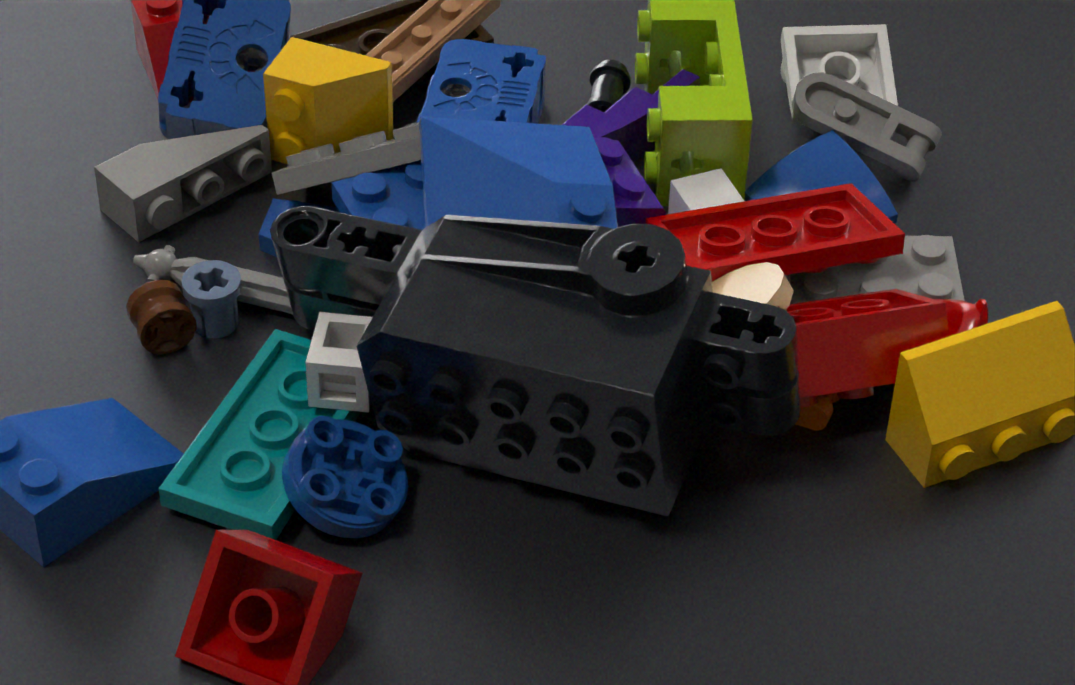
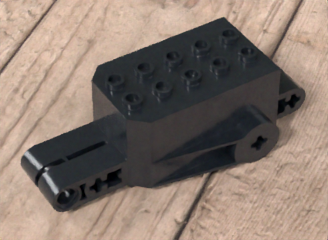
[270,206,801,516]

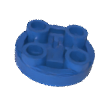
[282,416,408,538]

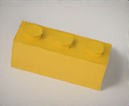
[885,301,1075,488]

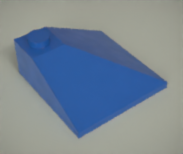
[419,116,617,229]

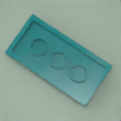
[159,329,361,540]

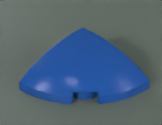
[744,130,898,223]

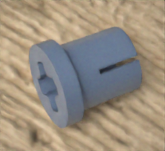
[182,260,242,339]

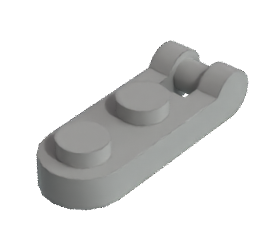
[792,72,942,181]

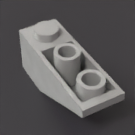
[94,125,272,242]

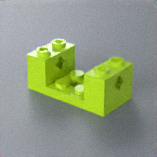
[635,0,753,206]

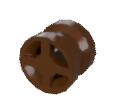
[126,280,197,354]

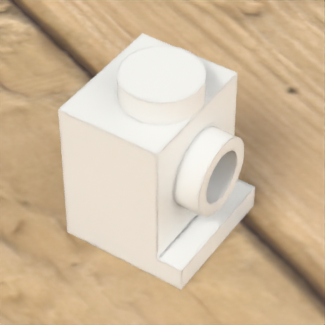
[306,312,373,412]

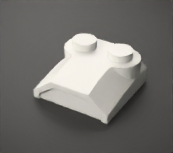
[780,24,898,126]

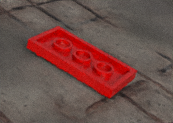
[646,183,905,282]

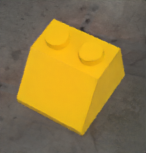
[263,37,394,164]

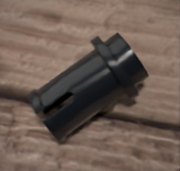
[587,60,631,112]

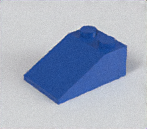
[0,398,183,567]

